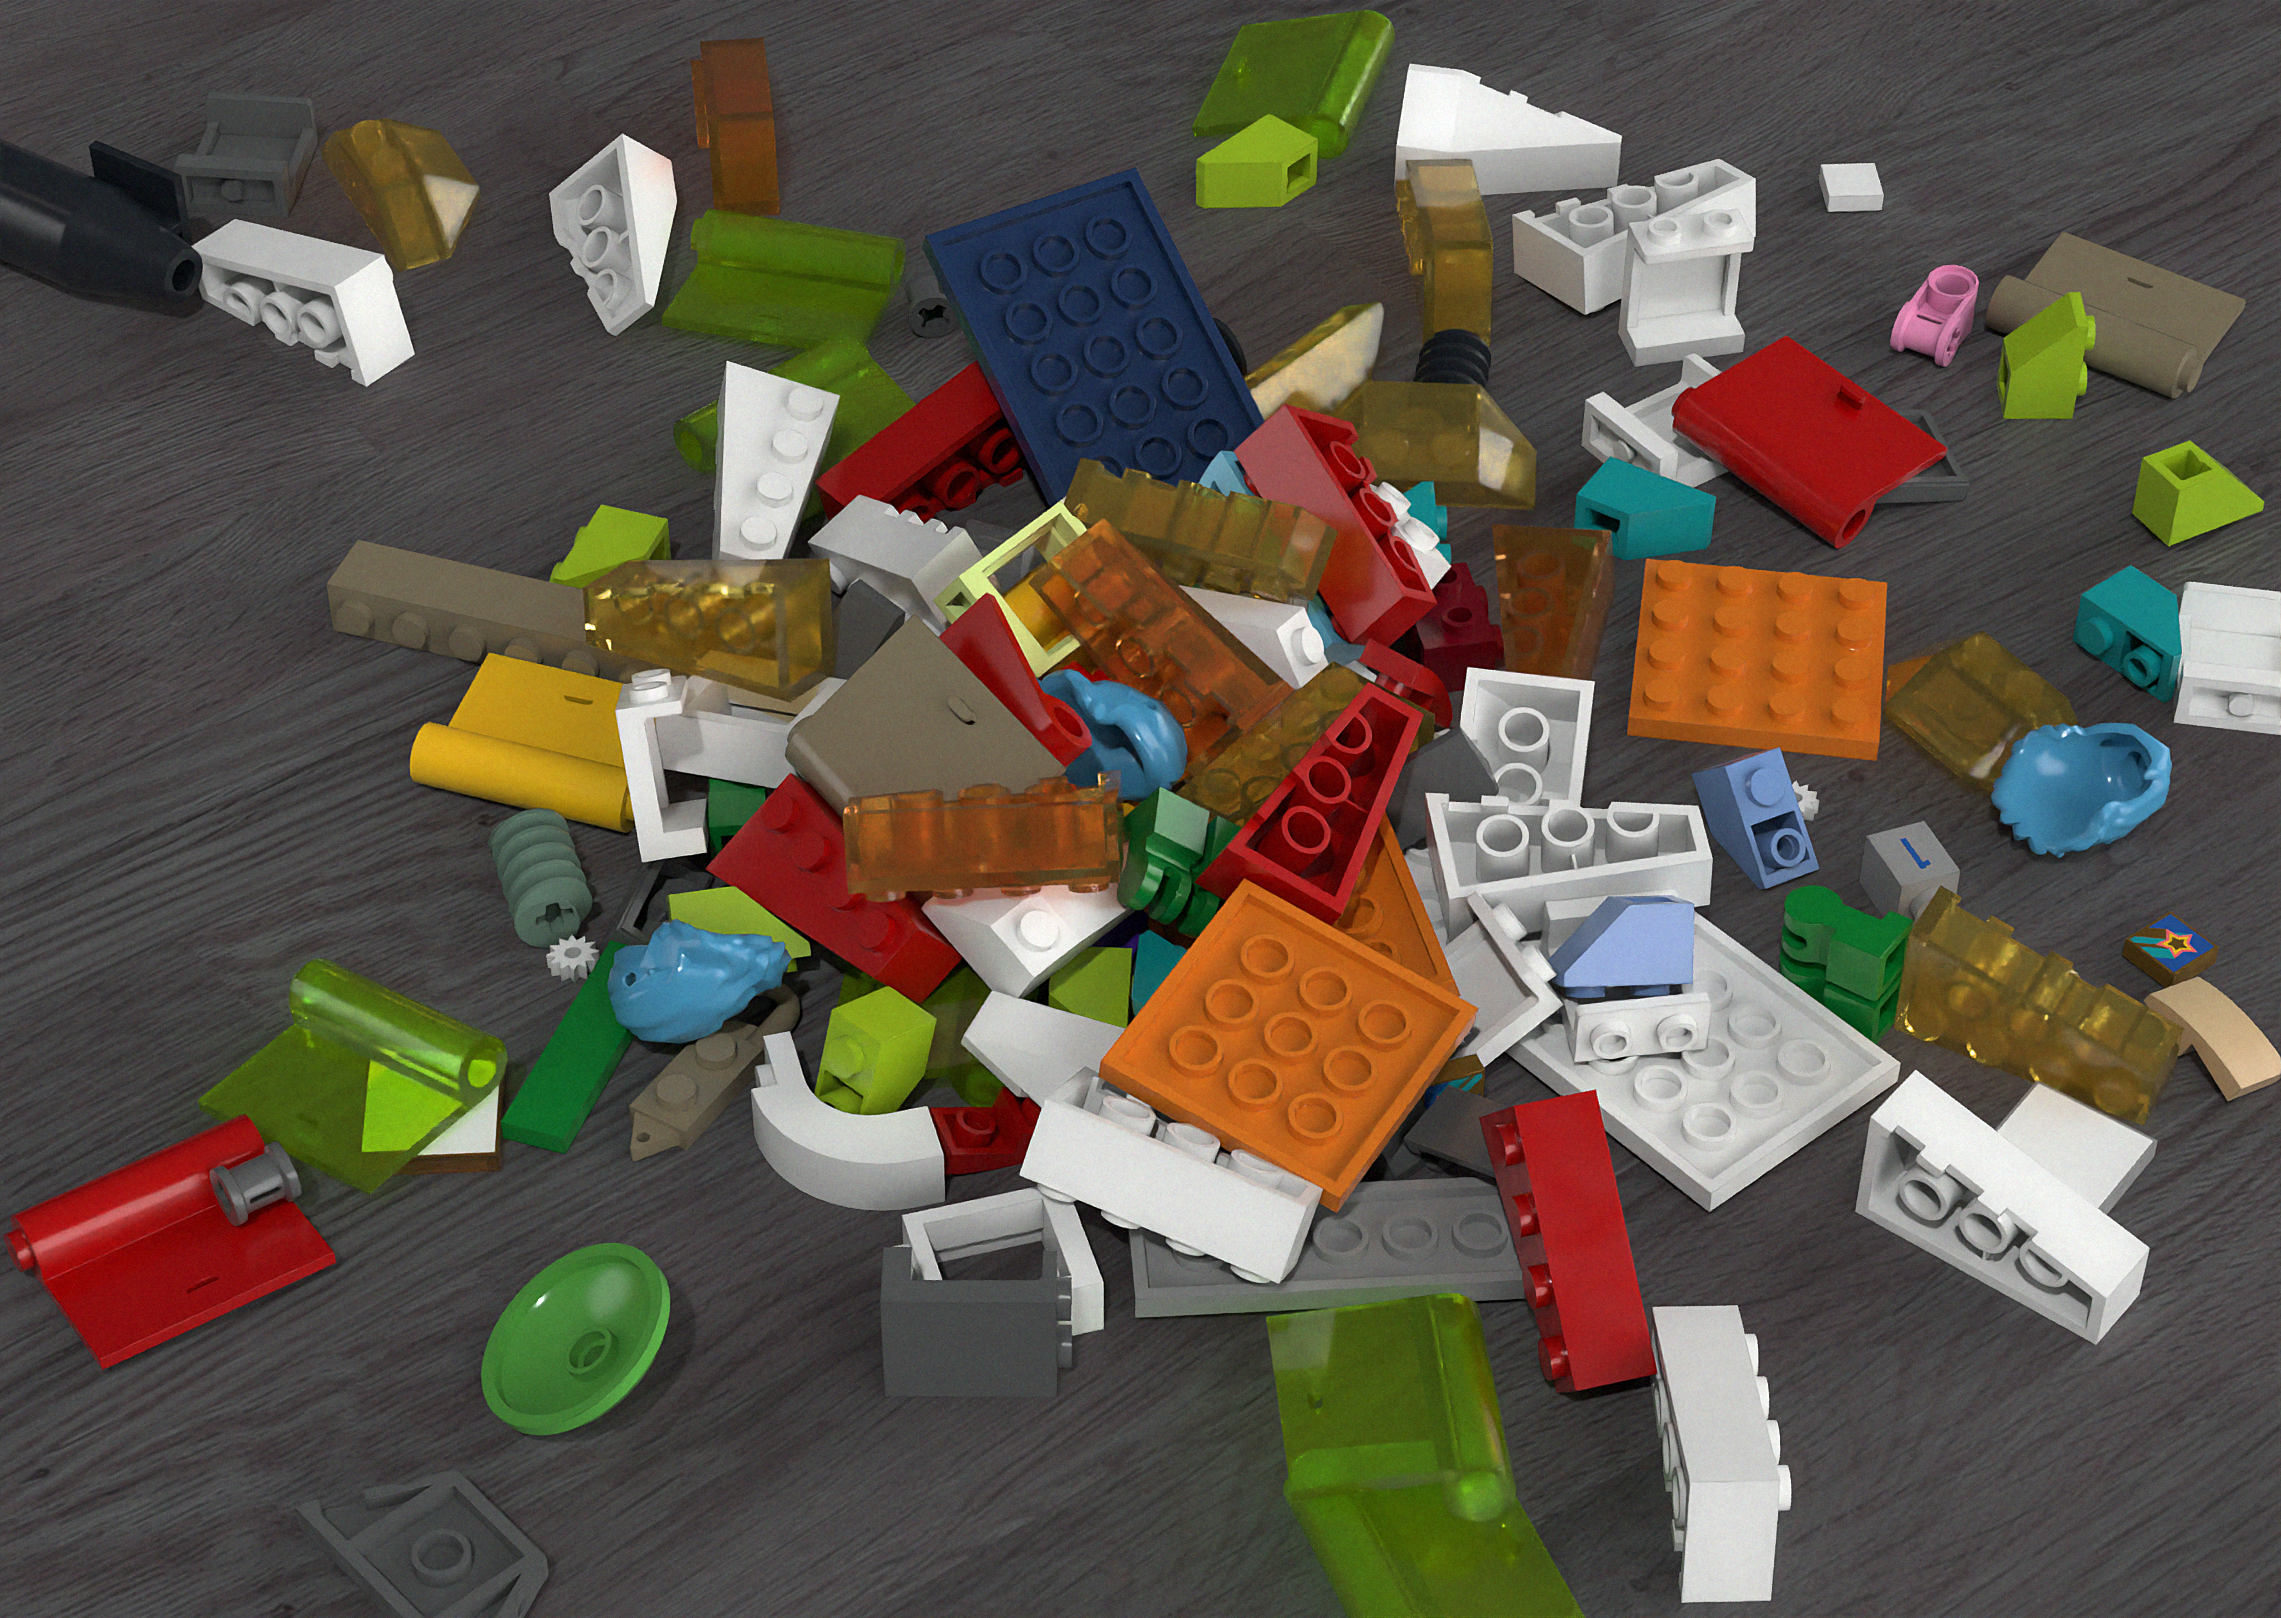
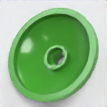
[481,1243,670,1435]

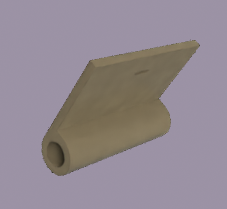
[1986,231,2246,399]
[785,613,1067,906]

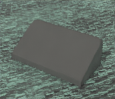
[1385,726,1499,850]
[598,856,713,955]

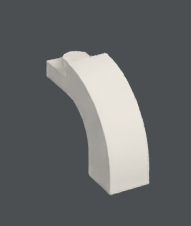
[751,1031,945,1211]

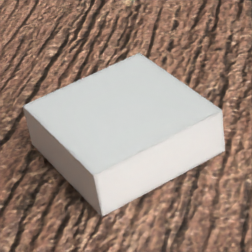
[1819,163,1884,212]

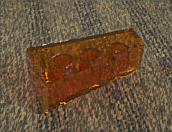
[691,37,780,219]
[1028,518,1296,778]
[1492,524,1615,681]
[843,770,1126,902]

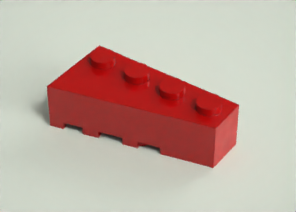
[814,360,1030,524]
[1234,403,1438,647]
[1194,682,1424,926]
[705,773,963,1004]
[1479,1089,1658,1393]

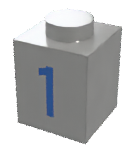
[1859,821,1960,928]

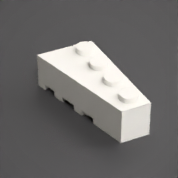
[1512,159,1756,315]
[191,219,415,387]
[711,361,840,613]
[807,495,1005,637]
[1425,793,1713,943]
[1019,1066,1323,1284]
[1855,1070,2150,1345]
[1650,1305,1791,1603]

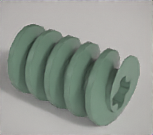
[487,808,592,948]

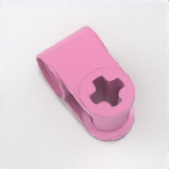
[1890,265,1979,367]

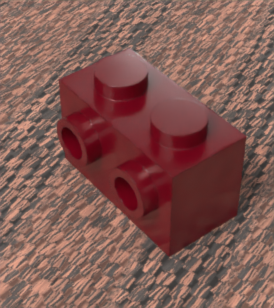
[1400,562,1504,692]

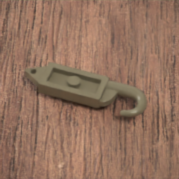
[629,982,800,1161]

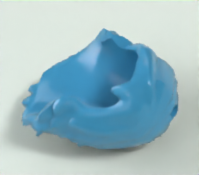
[1036,669,1188,803]
[1991,723,2172,858]
[607,919,792,1044]

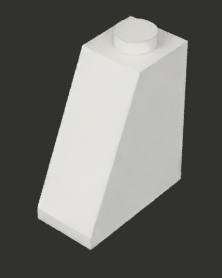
[1129,583,1329,722]

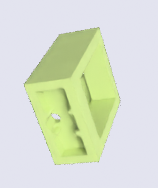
[933,501,1139,679]

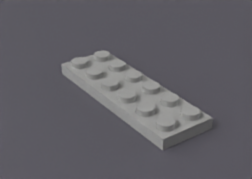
[1127,1176,1526,1318]

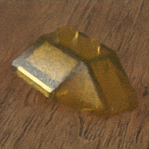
[321,118,480,272]
[1243,301,1385,421]
[1328,380,1537,510]
[1884,630,2080,792]

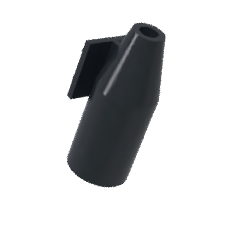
[0,138,203,303]

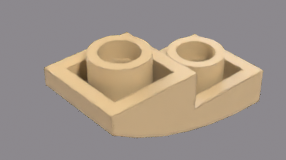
[2144,976,2281,1101]

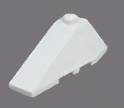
[1394,64,1622,197]
[549,134,677,336]
[1460,667,1595,806]
[921,823,1135,999]
[961,991,1179,1124]

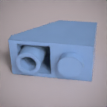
[1692,747,1820,890]
[1547,895,1694,998]

